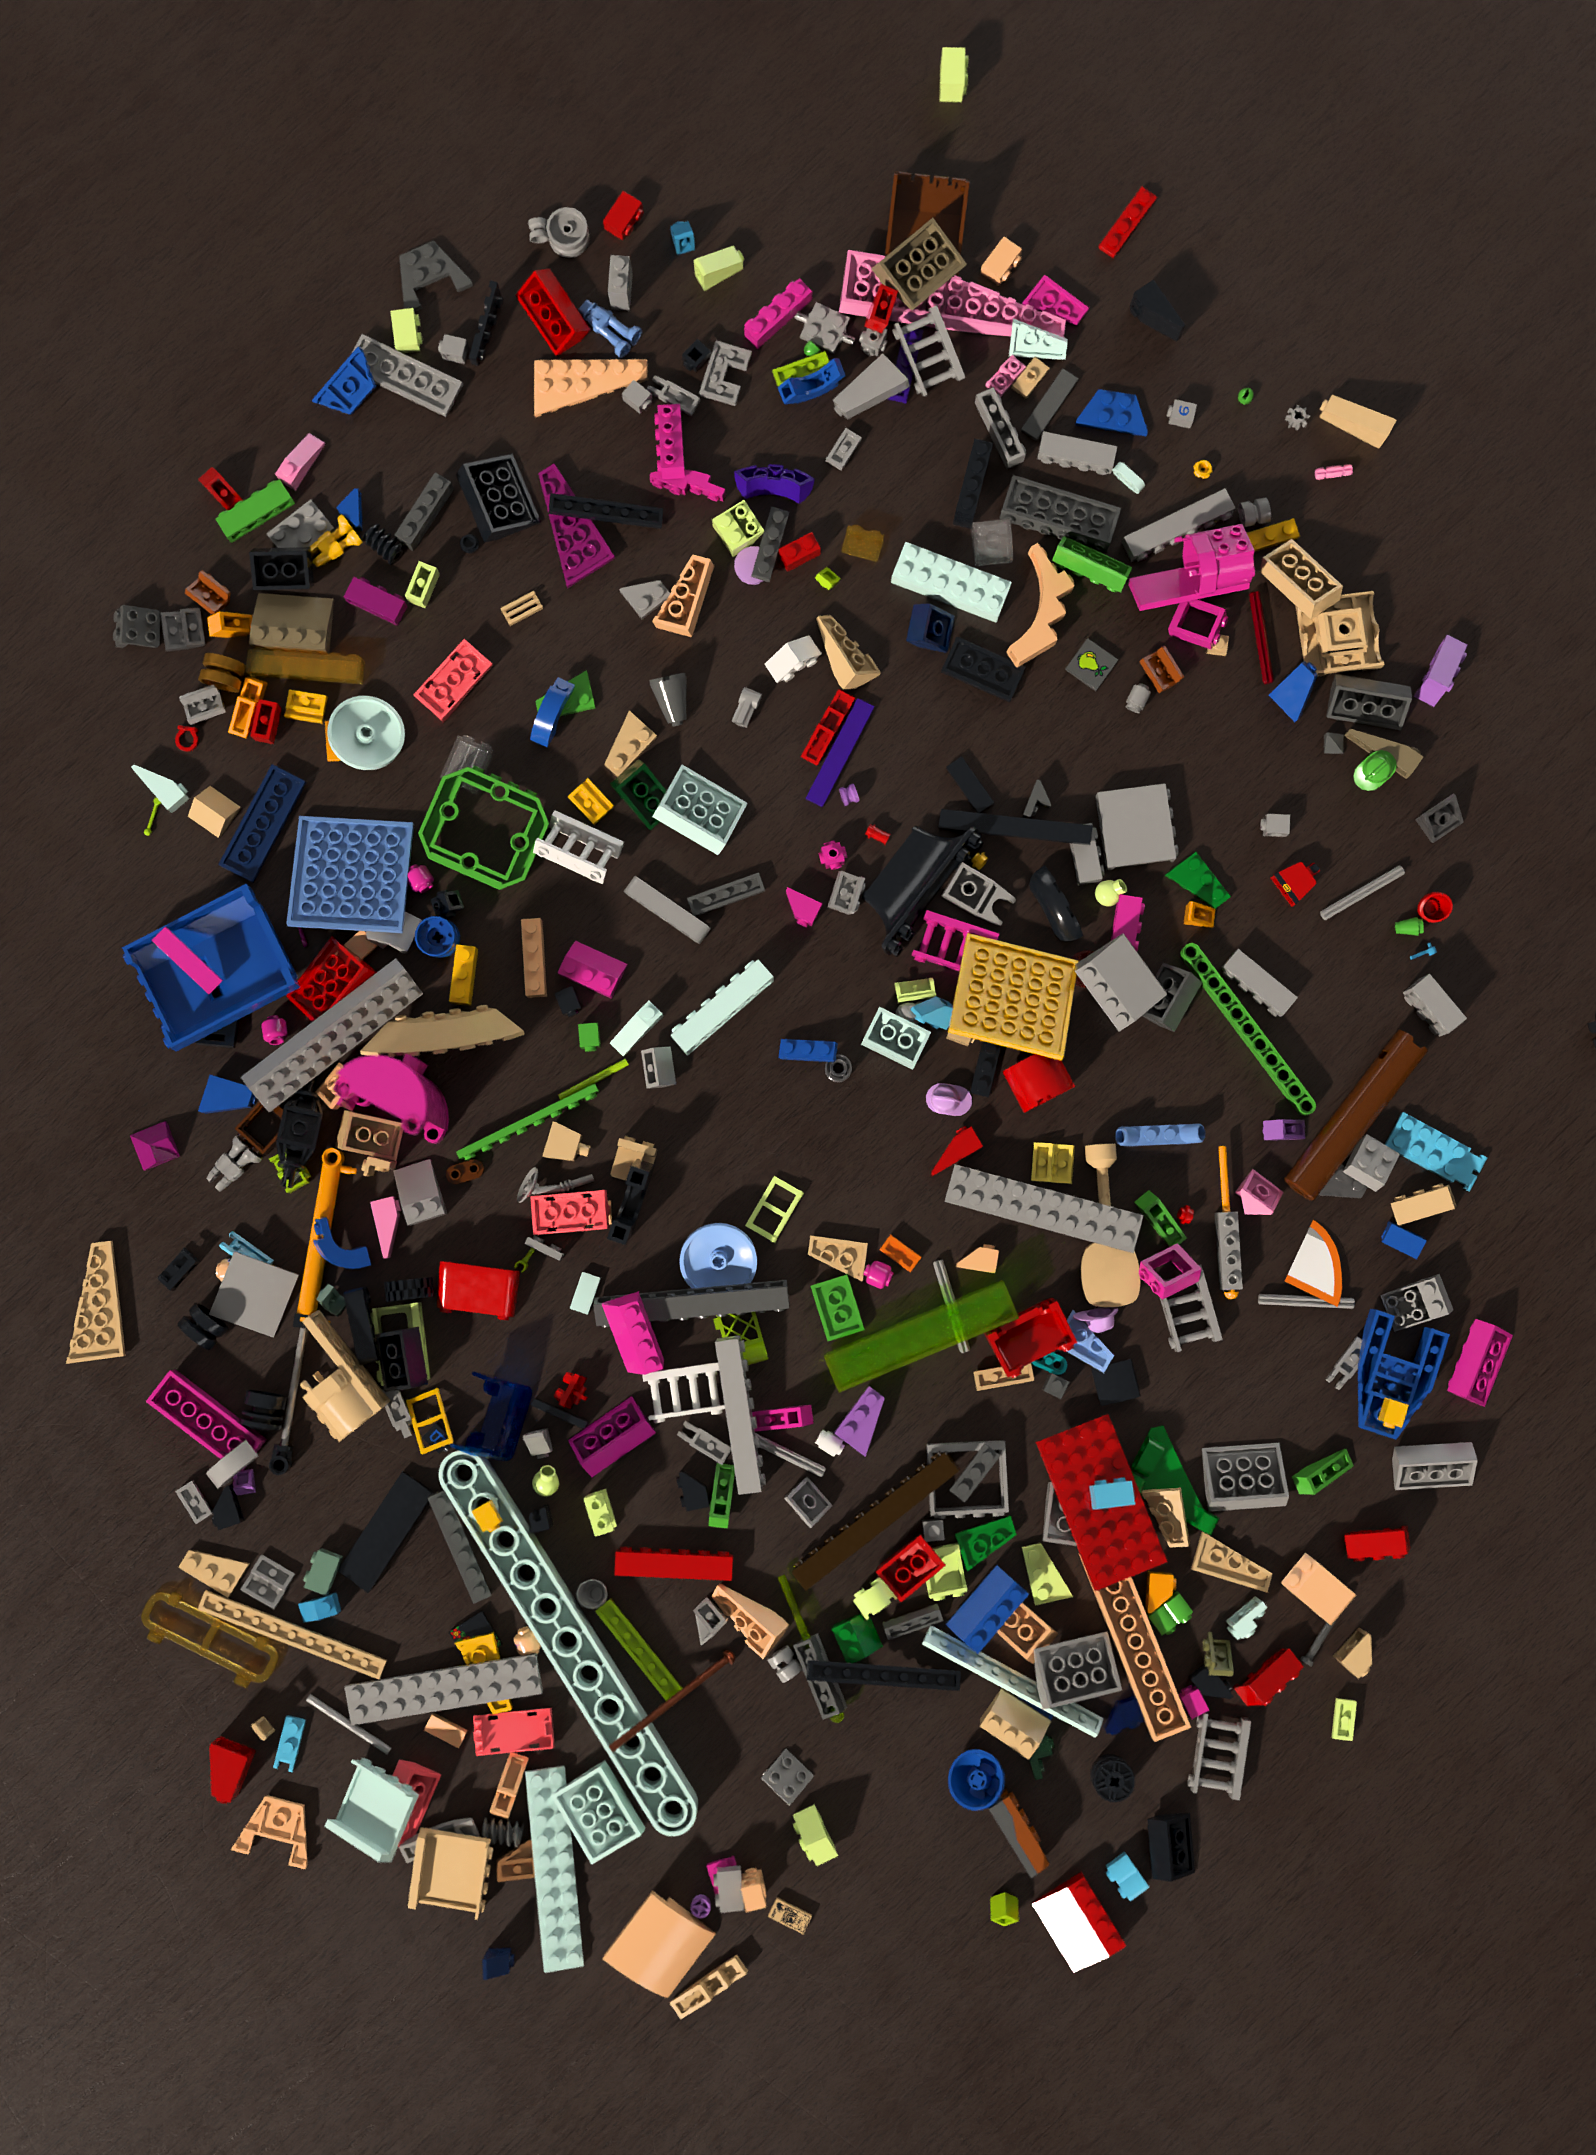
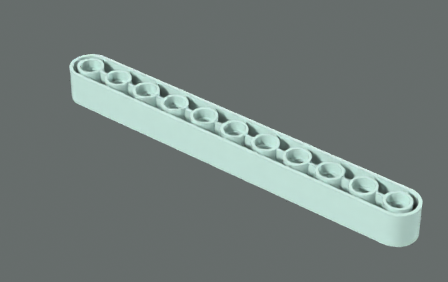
[439,1448,698,1836]

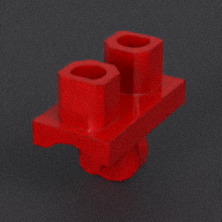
[554,1372,588,1409]

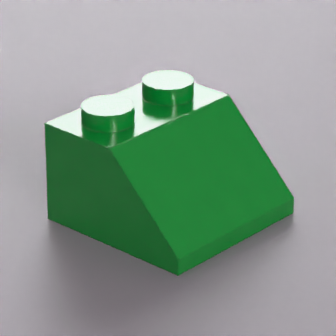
[832,1613,883,1663]

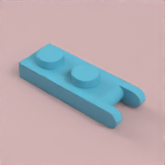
[219,1231,274,1265]
[273,1715,306,1773]

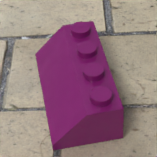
[568,1396,656,1477]

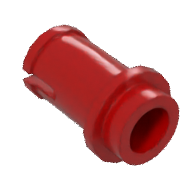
[865,824,890,845]

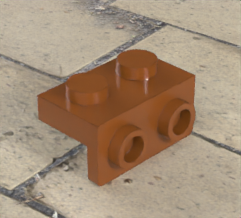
[185,570,231,615]
[1139,646,1184,693]

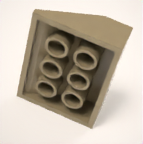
[871,218,967,310]
[249,593,334,655]

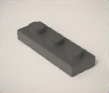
[949,1443,1000,1502]
[882,1604,943,1640]

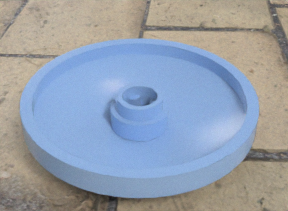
[680,1223,757,1288]

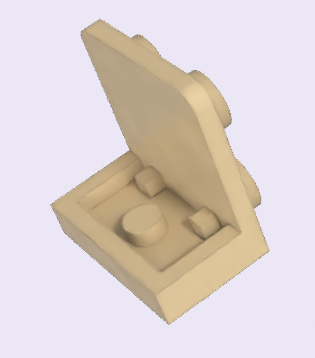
[611,1136,657,1181]

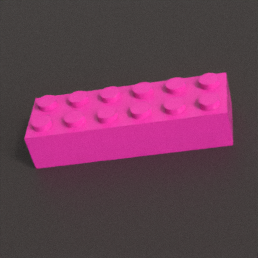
[146,1369,267,1472]

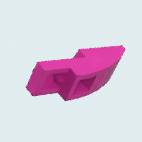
[649,470,726,502]

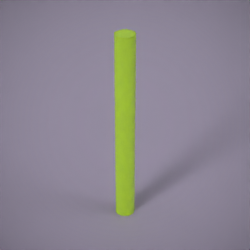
[558,1059,629,1100]

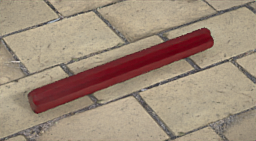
[1249,591,1274,684]

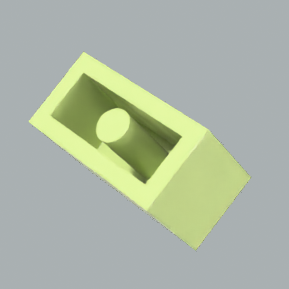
[391,308,423,353]
[405,561,440,608]

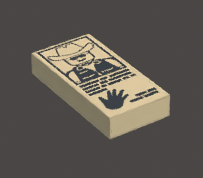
[768,1897,812,1934]

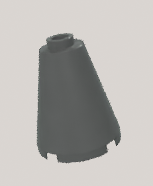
[649,673,687,727]

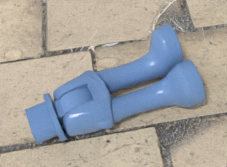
[578,300,642,358]

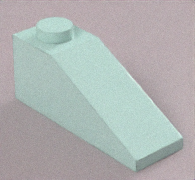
[131,765,190,813]
[610,1001,664,1057]

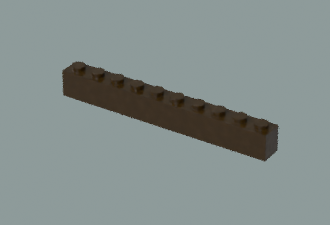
[792,1451,961,1591]

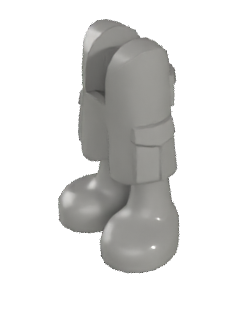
[206,1135,263,1192]

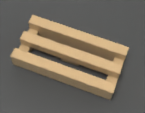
[500,591,543,626]

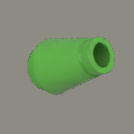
[1395,917,1424,936]

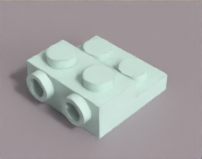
[1226,1596,1268,1640]

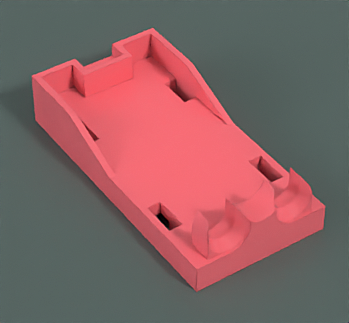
[414,639,493,723]
[530,1190,610,1235]
[473,1707,555,1756]

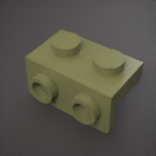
[1203,1632,1234,1676]

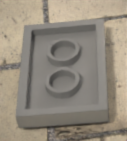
[266,499,335,548]

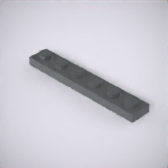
[427,1489,492,1604]

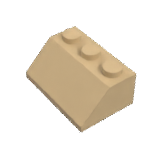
[980,1688,1051,1759]

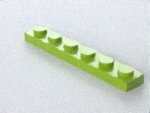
[595,1598,682,1701]

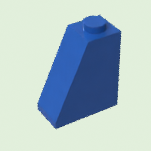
[1269,661,1318,722]
[198,1075,258,1114]

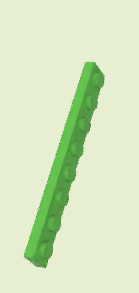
[456,1084,600,1161]

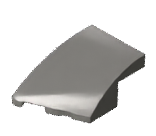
[366,912,422,954]

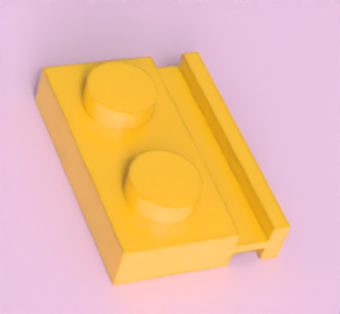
[284,690,328,724]
[568,778,614,825]

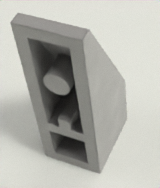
[523,1428,553,1459]

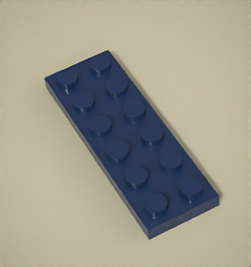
[218,764,307,883]

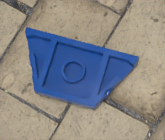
[312,346,376,415]
[1075,389,1148,436]

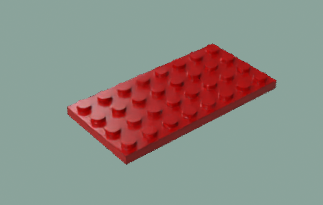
[1036,1414,1167,1591]

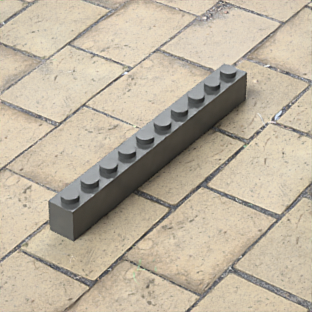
[593,1280,789,1327]

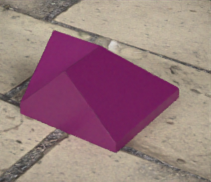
[130,1121,180,1171]

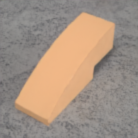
[490,1752,529,1820]

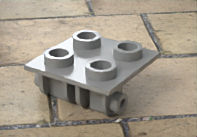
[761,1749,814,1806]

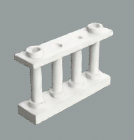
[533,810,624,884]
[642,1362,725,1423]

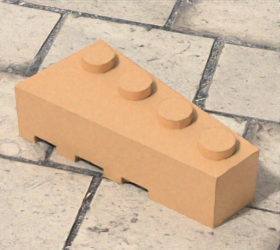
[652,555,714,637]

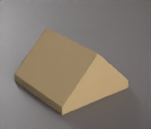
[188,786,241,838]

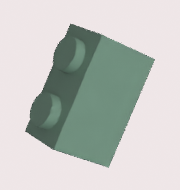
[303,1548,343,1596]

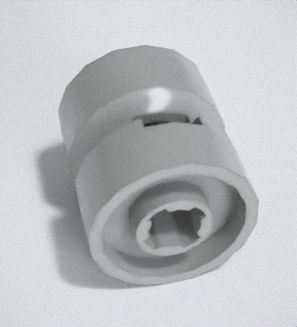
[1238,497,1271,527]
[767,1645,802,1683]

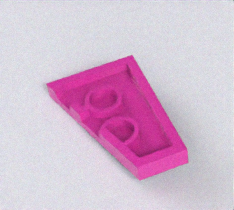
[1022,275,1089,325]

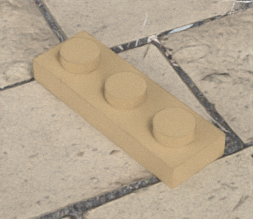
[973,1363,1034,1391]

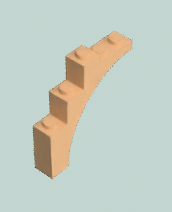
[1007,543,1074,668]

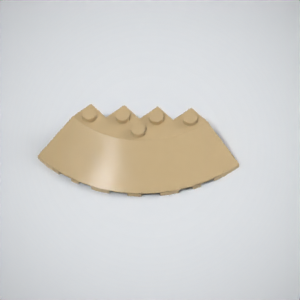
[361,1005,524,1057]

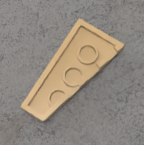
[1191,1532,1272,1592]

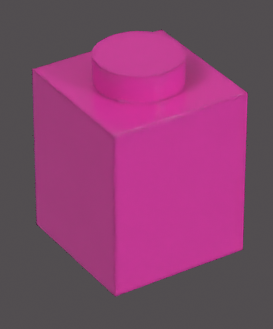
[1178,1685,1209,1719]

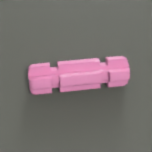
[1315,464,1353,479]

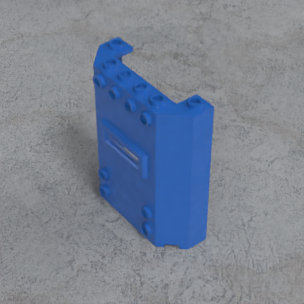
[122,884,300,1052]

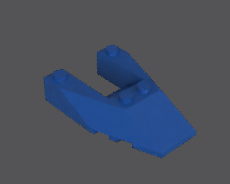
[1358,1309,1450,1440]

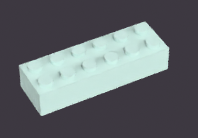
[891,542,1012,623]
[671,959,774,1056]

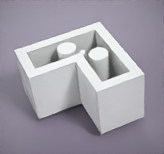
[765,635,822,683]

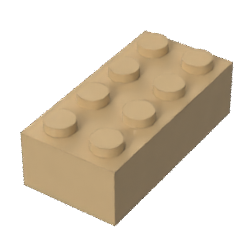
[1260,539,1343,619]

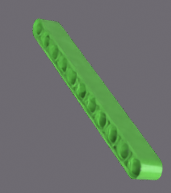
[1180,943,1316,1115]

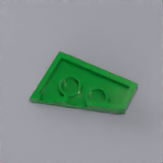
[955,1515,1017,1572]

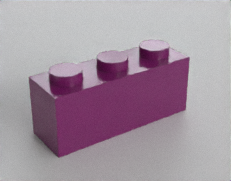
[344,577,407,626]

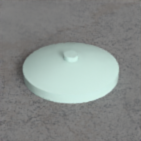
[327,696,405,770]

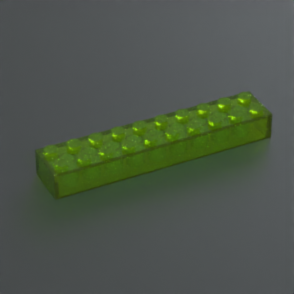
[824,1280,1019,1393]

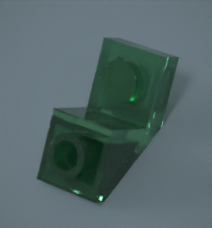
[1029,1733,1055,1780]

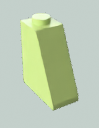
[694,246,744,291]

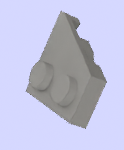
[619,580,670,619]

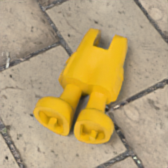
[310,514,363,567]

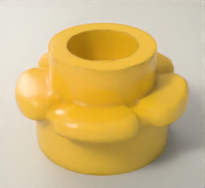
[1194,460,1212,479]
[971,852,988,870]

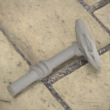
[517,1167,594,1203]

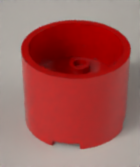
[1003,1054,1075,1113]

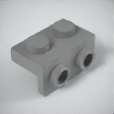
[179,685,226,725]
[828,871,866,915]

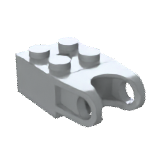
[941,862,1016,926]

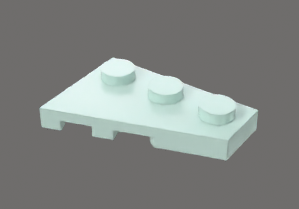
[1009,319,1067,360]

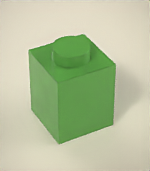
[578,1023,601,1052]

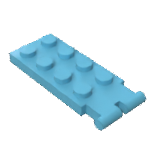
[1384,1112,1487,1192]

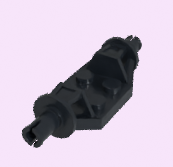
[276,1077,323,1188]

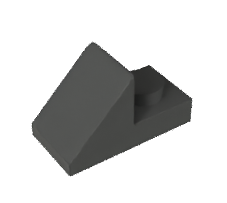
[1022,779,1051,819]

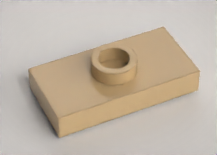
[1011,357,1050,399]

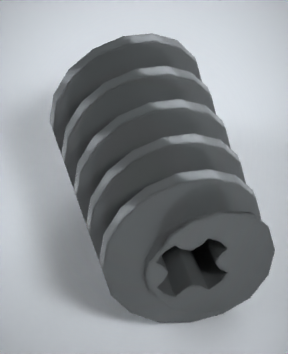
[481,1817,524,1848]

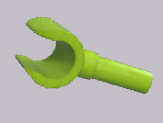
[515,1247,535,1272]

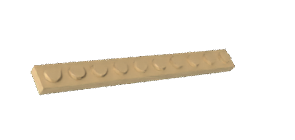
[198,1590,387,1679]

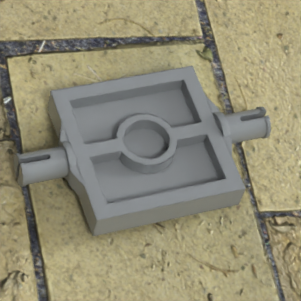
[795,302,855,354]

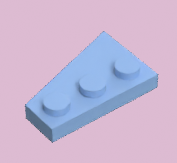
[1067,1310,1114,1373]

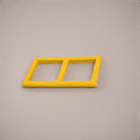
[406,1388,454,1455]

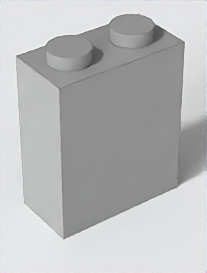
[608,255,633,311]

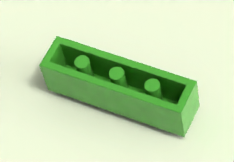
[216,479,295,543]

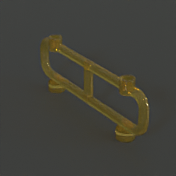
[141,1592,278,1688]

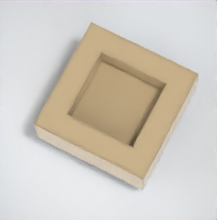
[1207,635,1229,656]

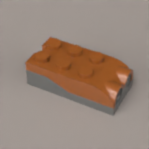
[988,1788,1049,1878]

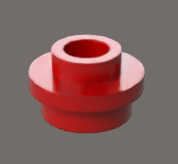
[1177,1205,1194,1224]

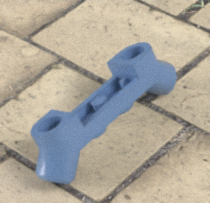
[1115,1123,1205,1147]

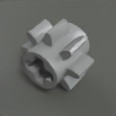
[1285,405,1310,431]

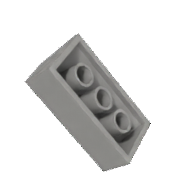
[1392,1442,1478,1490]

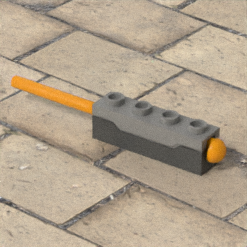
[1214,1146,1243,1299]

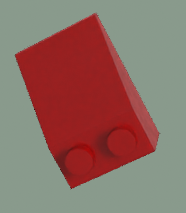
[876,1535,946,1602]

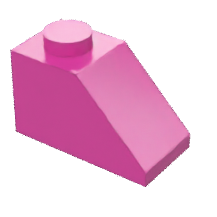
[786,887,822,927]

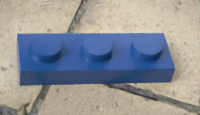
[778,1039,838,1062]

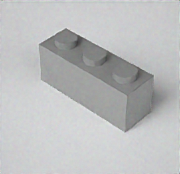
[1070,823,1105,886]

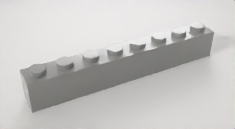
[715,1335,766,1495]

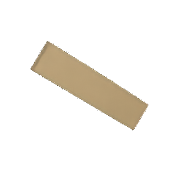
[670,1955,748,2019]

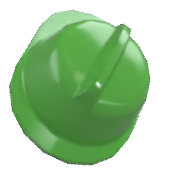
[1354,750,1397,791]

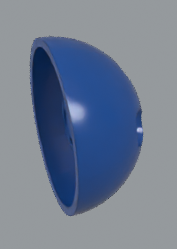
[948,1749,1005,1810]

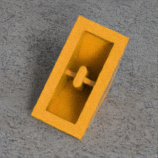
[1184,901,1216,928]

